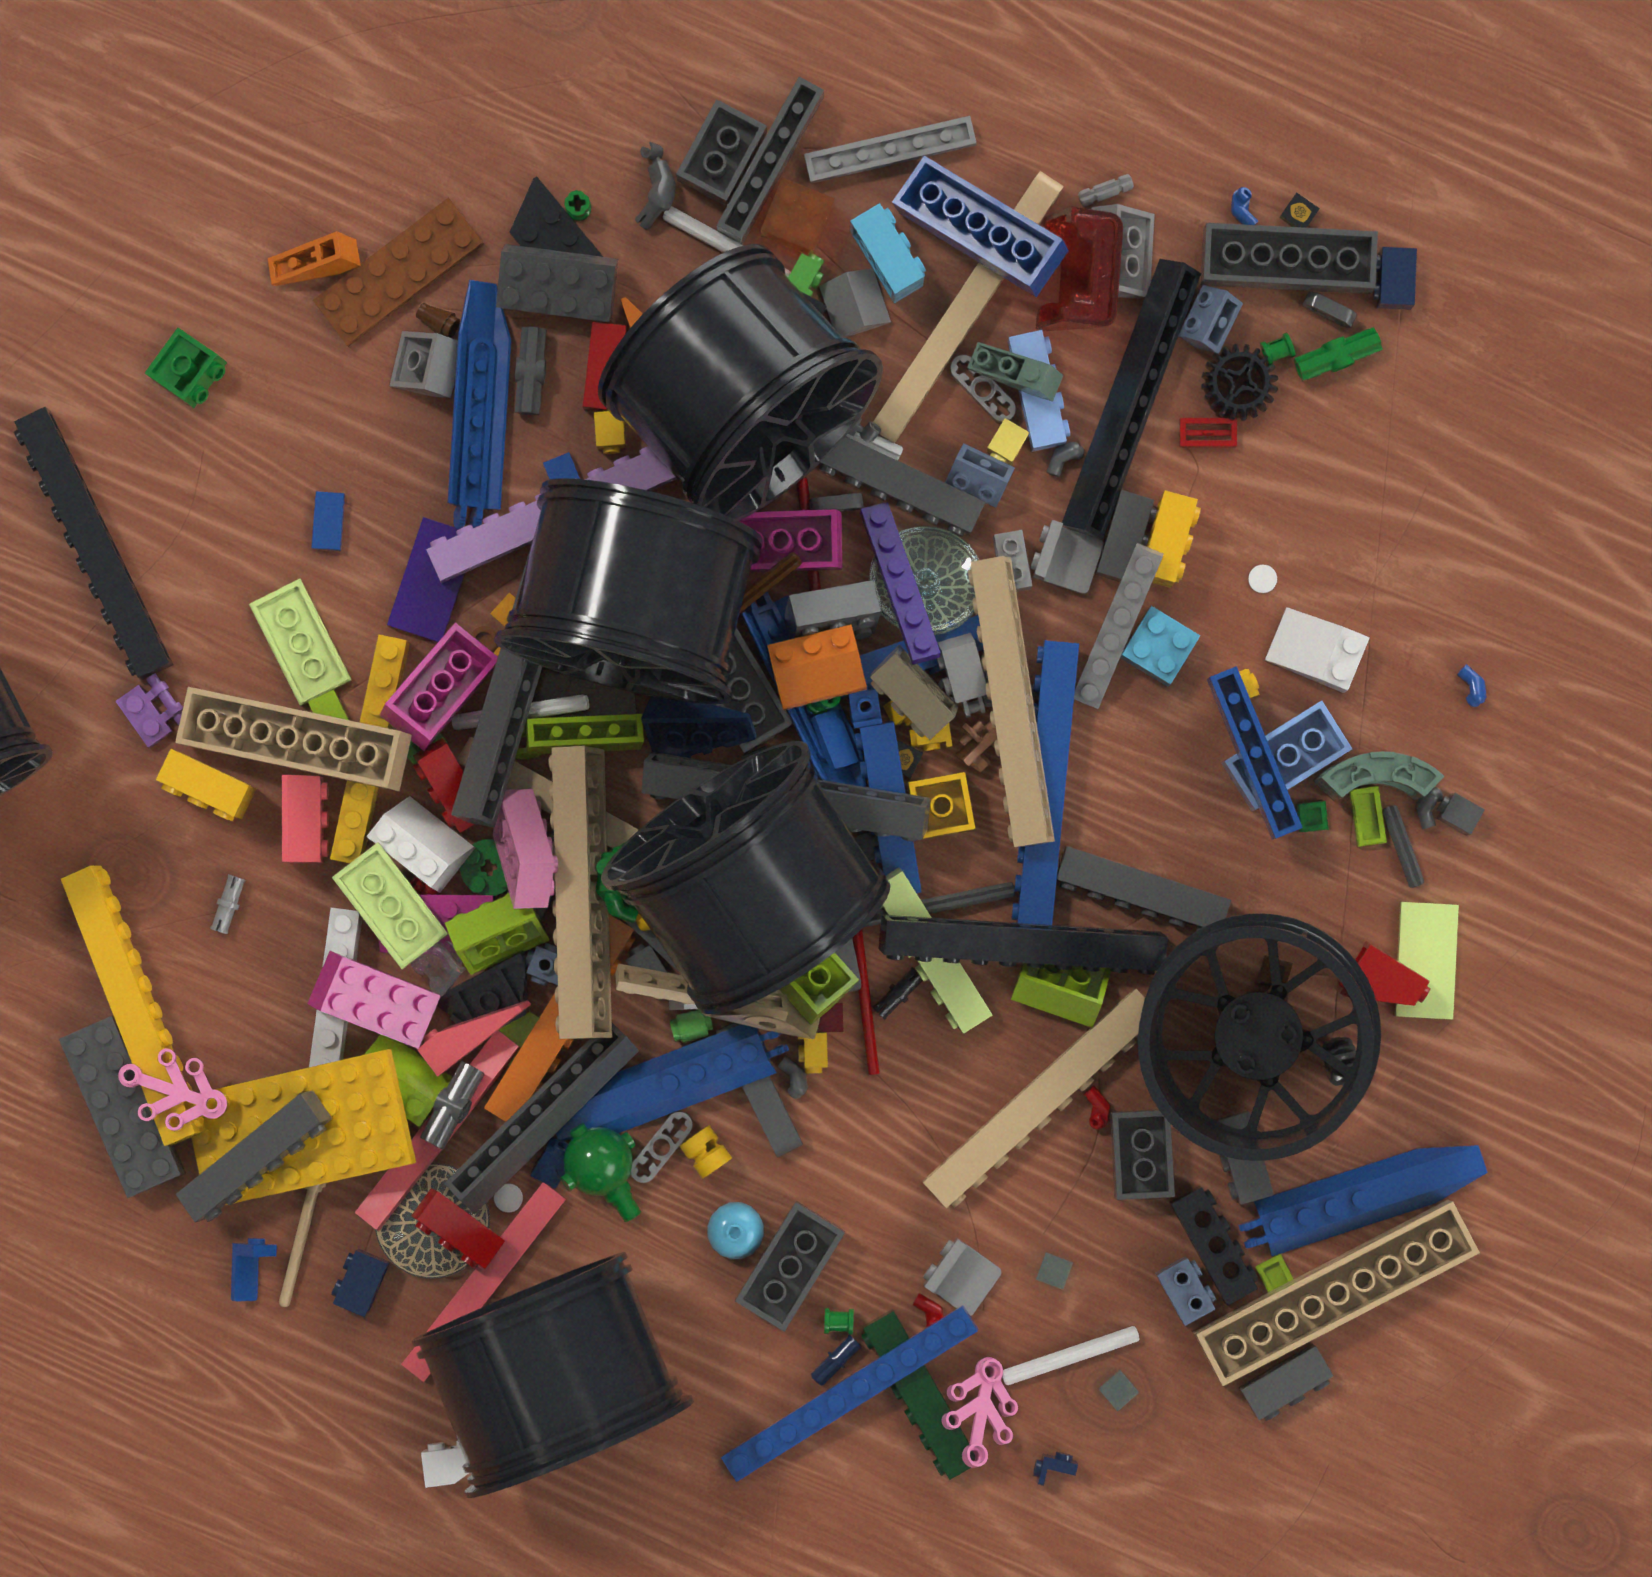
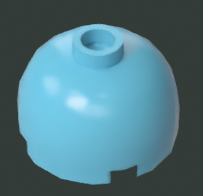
[707,1202,764,1259]

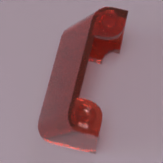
[1035,206,1123,331]

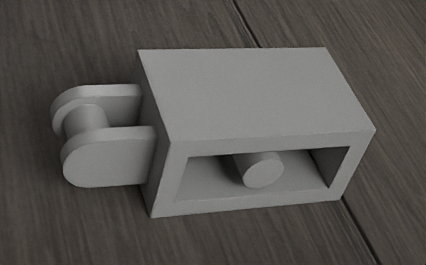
[937,633,987,718]

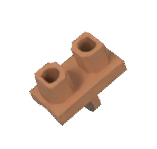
[955,720,997,772]

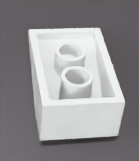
[1265,607,1369,693]

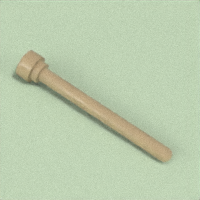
[279,1183,327,1307]

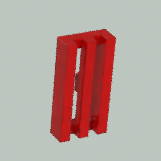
[1179,418,1237,448]

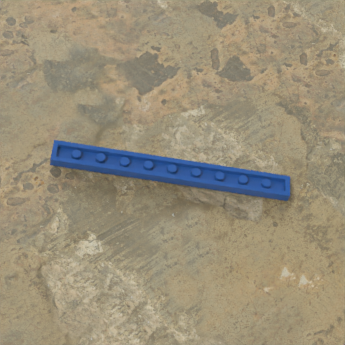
[721,1305,979,1482]

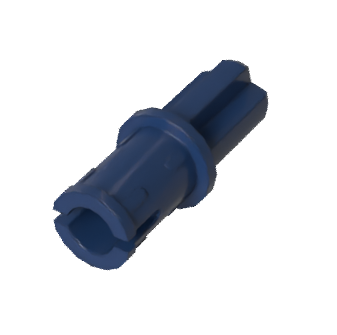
[811,1335,862,1386]

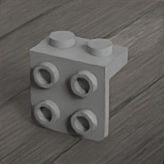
[1030,520,1103,594]
[923,1237,1001,1316]

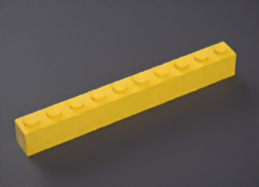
[61,866,205,1146]

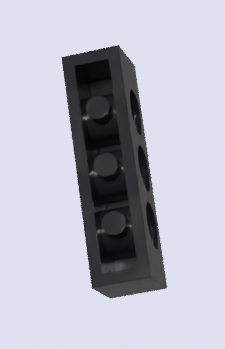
[1169,1186,1259,1305]

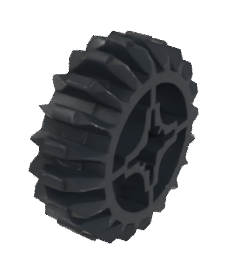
[1201,344,1278,421]

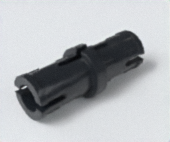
[872,967,923,1020]

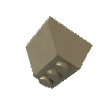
[870,644,958,740]

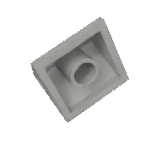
[819,268,891,338]

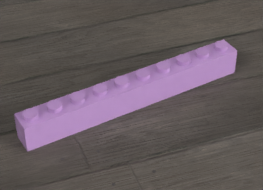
[426,446,677,583]

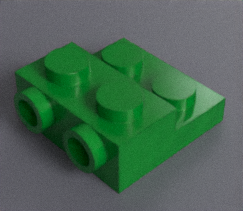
[145,327,227,408]

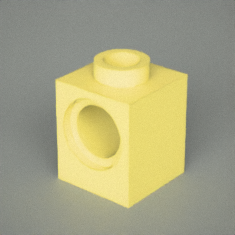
[987,418,1030,465]

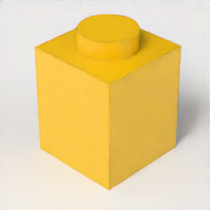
[594,411,626,454]

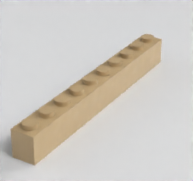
[968,556,1055,847]
[922,989,1145,1208]

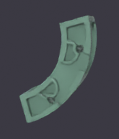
[1313,751,1445,801]

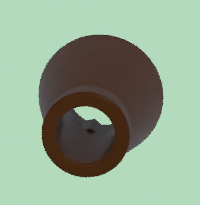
[416,303,460,338]

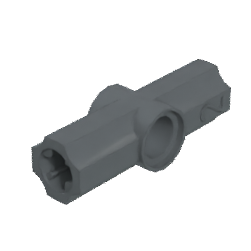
[515,327,547,415]
[420,1061,485,1150]

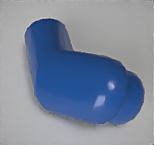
[1231,187,1259,225]

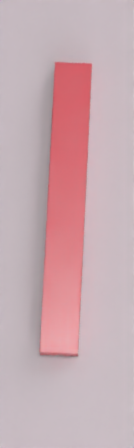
[355,1030,520,1231]
[401,1183,566,1382]

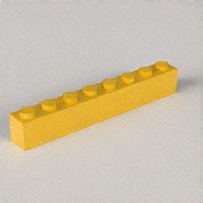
[330,635,410,864]

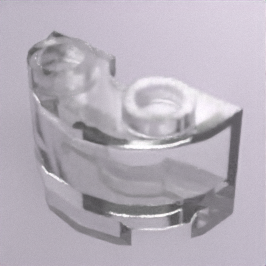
[411,941,466,997]

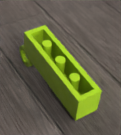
[515,714,644,760]

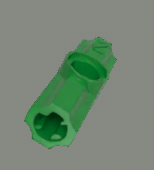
[1293,327,1383,382]

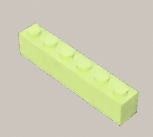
[879,867,992,1034]

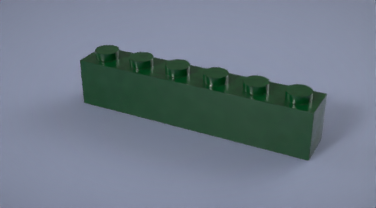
[861,1309,975,1480]

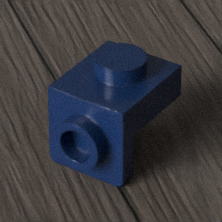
[530,1137,568,1189]
[1033,1452,1078,1486]

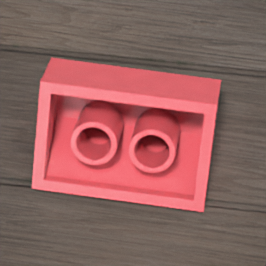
[282,775,329,863]

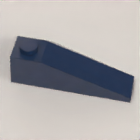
[641,696,757,758]

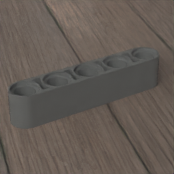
[715,1022,803,1158]

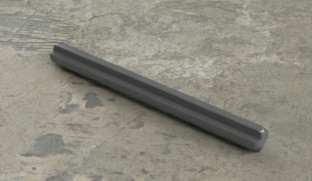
[864,882,1015,927]

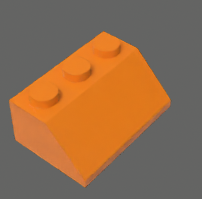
[767,625,867,710]

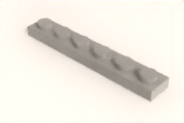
[804,116,977,184]
[1074,543,1164,709]

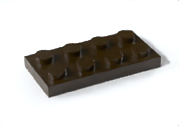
[525,670,637,724]

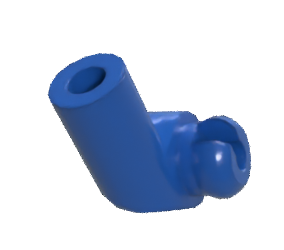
[1457,664,1487,707]

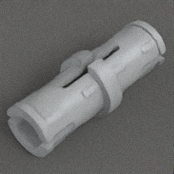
[210,874,246,934]

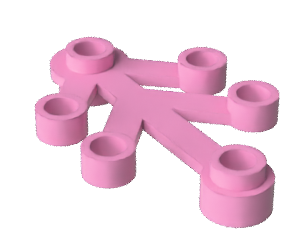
[118,1048,227,1131]
[942,1357,1018,1468]

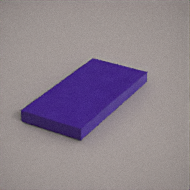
[387,517,465,642]

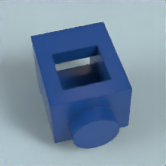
[847,682,883,728]

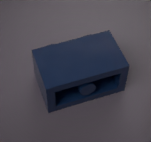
[1372,247,1417,310]
[331,1249,390,1317]

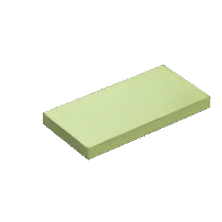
[249,579,352,706]
[332,842,448,969]
[1395,902,1459,1020]

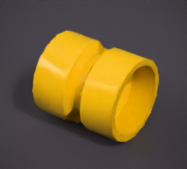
[680,1125,732,1179]

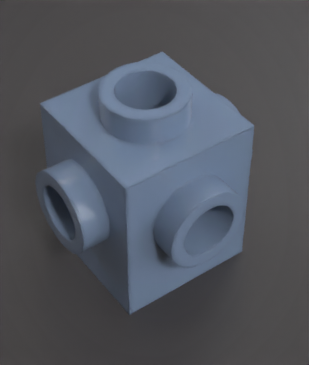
[526,943,558,986]

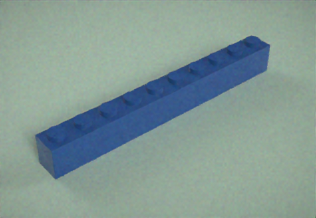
[1011,640,1079,925]

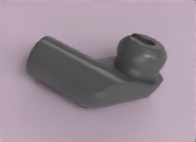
[1046,442,1084,477]
[1415,787,1443,830]
[778,1056,808,1099]

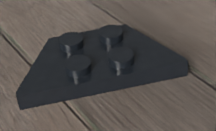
[509,176,603,257]
[436,951,529,1027]

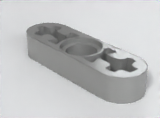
[950,355,1016,423]
[631,1111,693,1183]

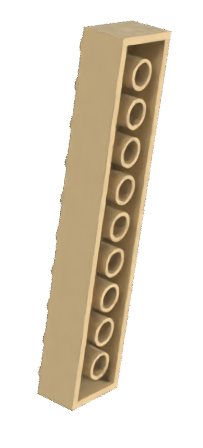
[549,746,612,1039]
[1193,1200,1480,1386]

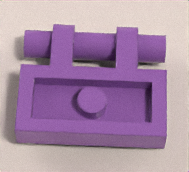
[116,673,183,748]

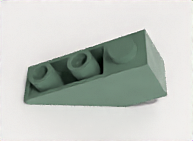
[967,342,1064,402]

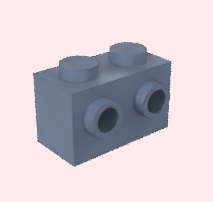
[1179,285,1243,354]
[945,443,1015,508]
[1155,1257,1216,1326]

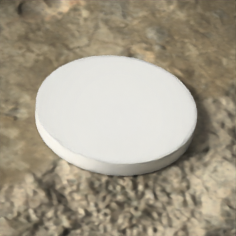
[1248,565,1277,593]
[494,1184,523,1212]

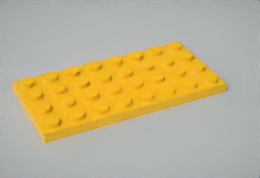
[191,1049,416,1205]

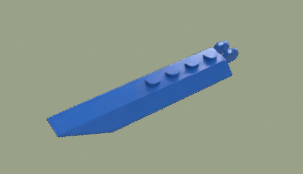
[447,280,511,529]
[741,592,866,787]
[556,1024,789,1140]
[1238,1145,1488,1256]

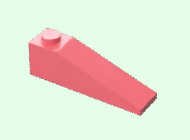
[417,1000,531,1077]

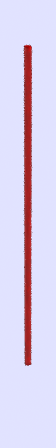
[797,478,880,1075]

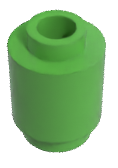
[670,1010,713,1043]

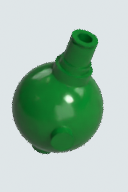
[560,1123,641,1222]

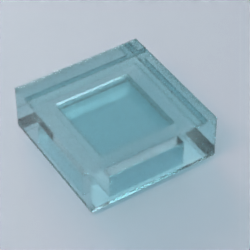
[1036,1252,1073,1289]
[1098,1370,1139,1411]

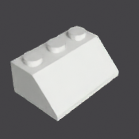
[366,796,475,893]

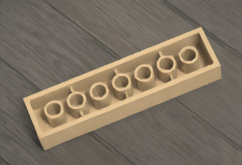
[175,687,412,791]

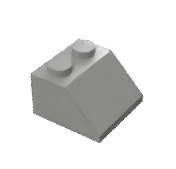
[390,331,458,398]

